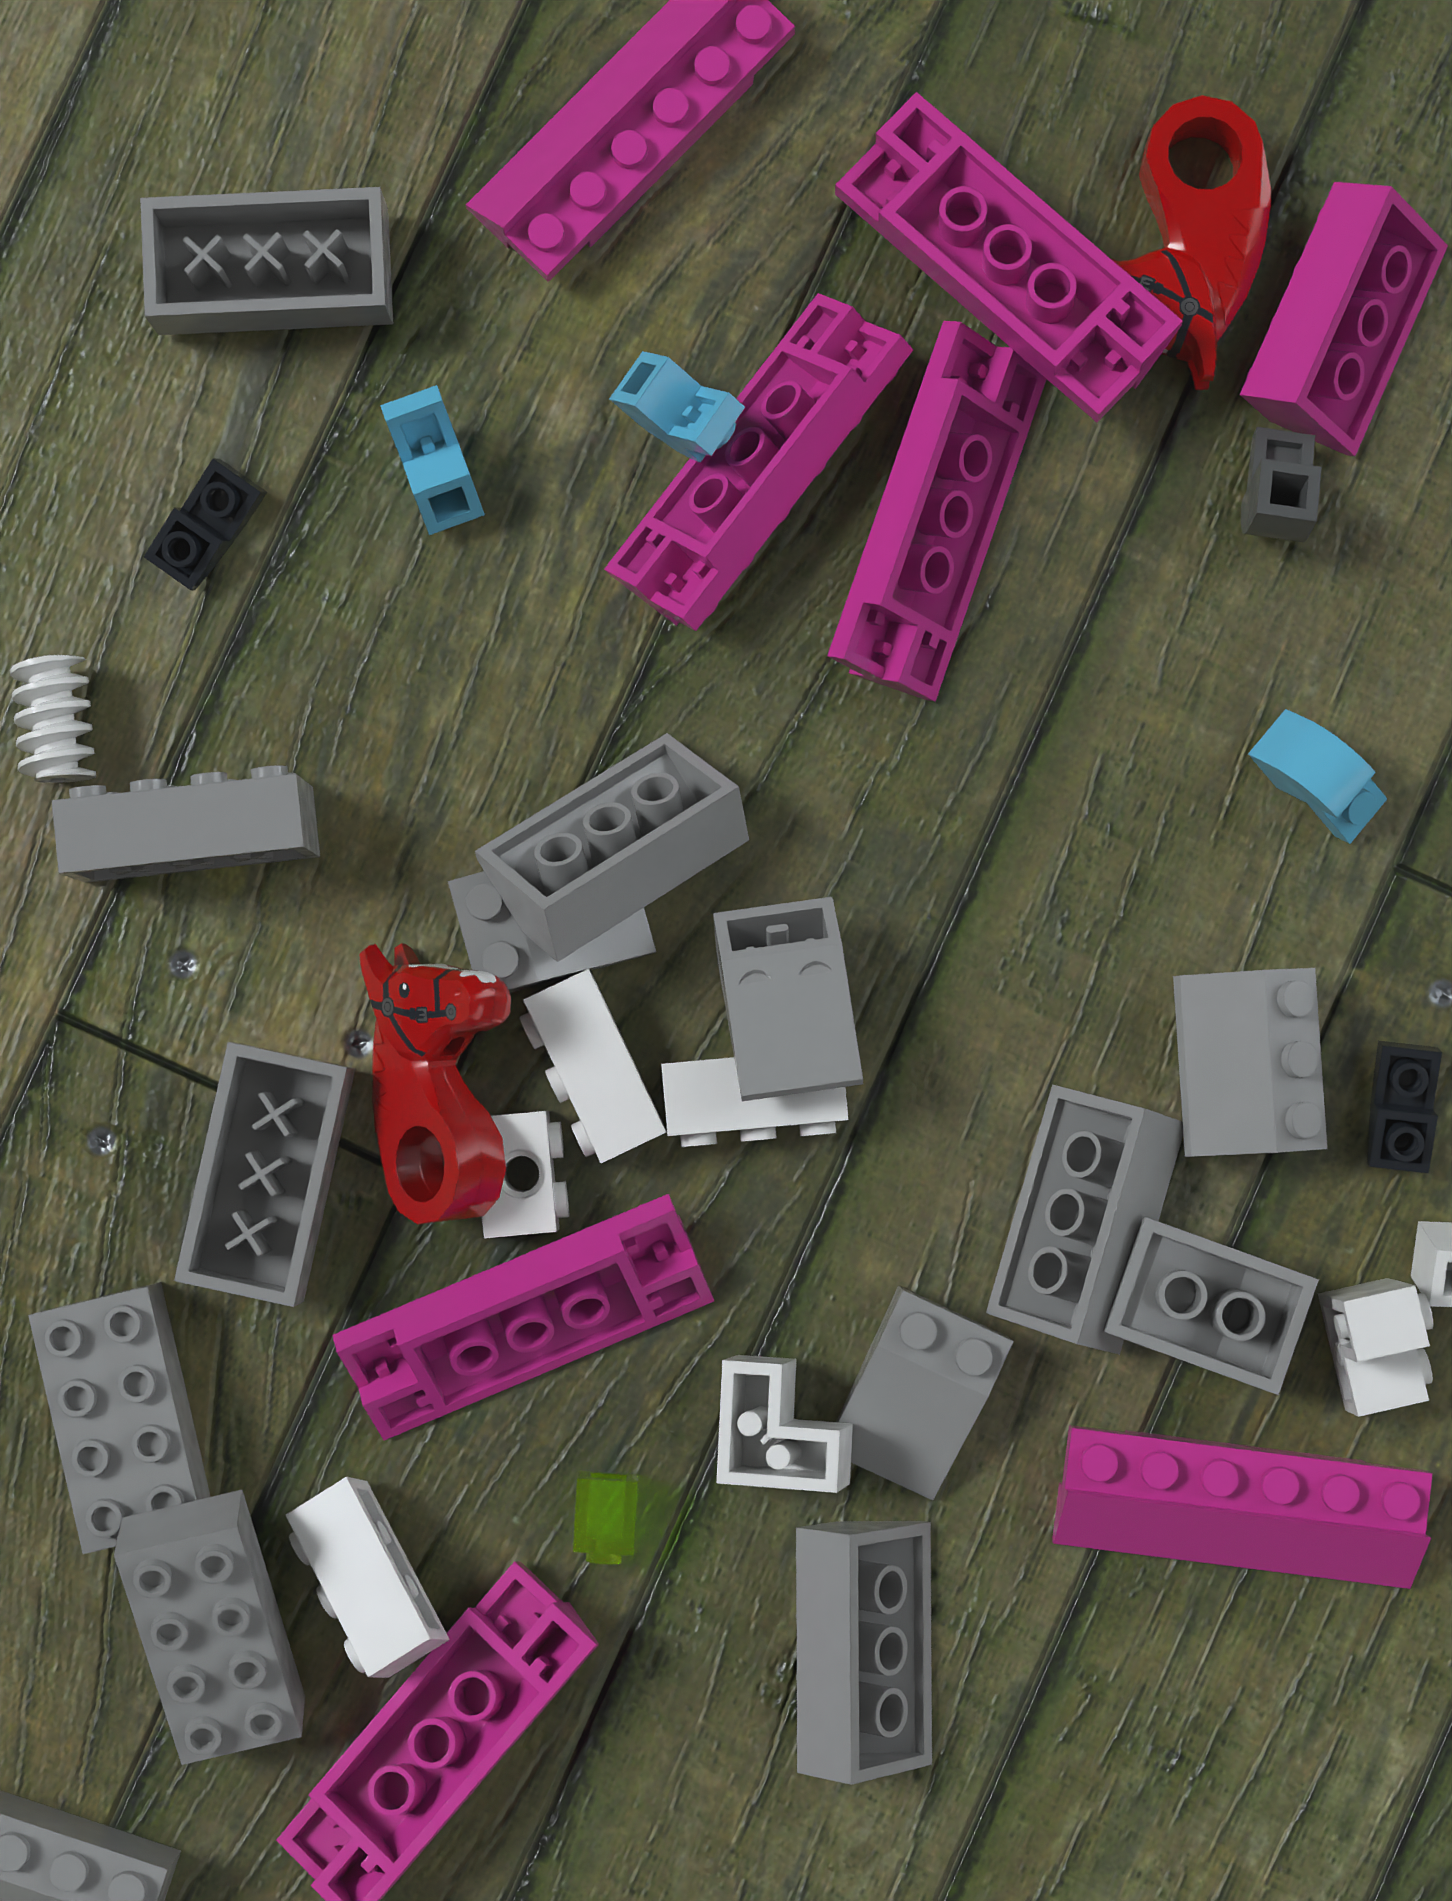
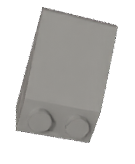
[448,871,656,993]
[1104,1217,1319,1395]
[836,1286,1014,1500]

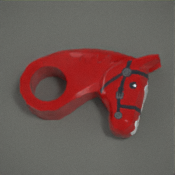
[1110,95,1271,390]
[359,943,511,1224]

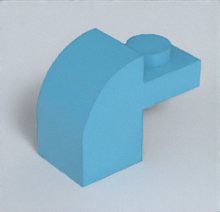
[609,351,745,462]
[380,385,485,535]
[1248,709,1387,844]

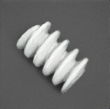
[10,655,96,783]

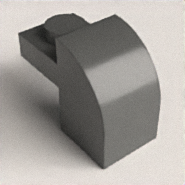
[1241,427,1322,543]

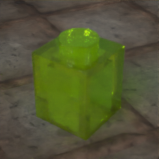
[573,1471,639,1564]

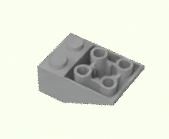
[713,897,863,1101]

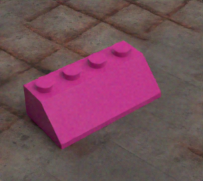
[1240,182,1448,456]

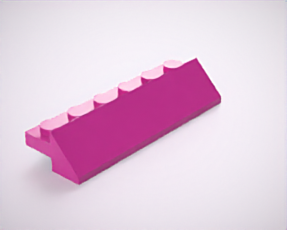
[466,0,795,282]
[835,92,1183,422]
[604,293,913,631]
[827,321,1046,702]
[332,1194,714,1440]
[1052,1425,1432,1589]
[276,1561,599,1901]

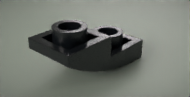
[143,458,267,591]
[1367,1040,1442,1173]

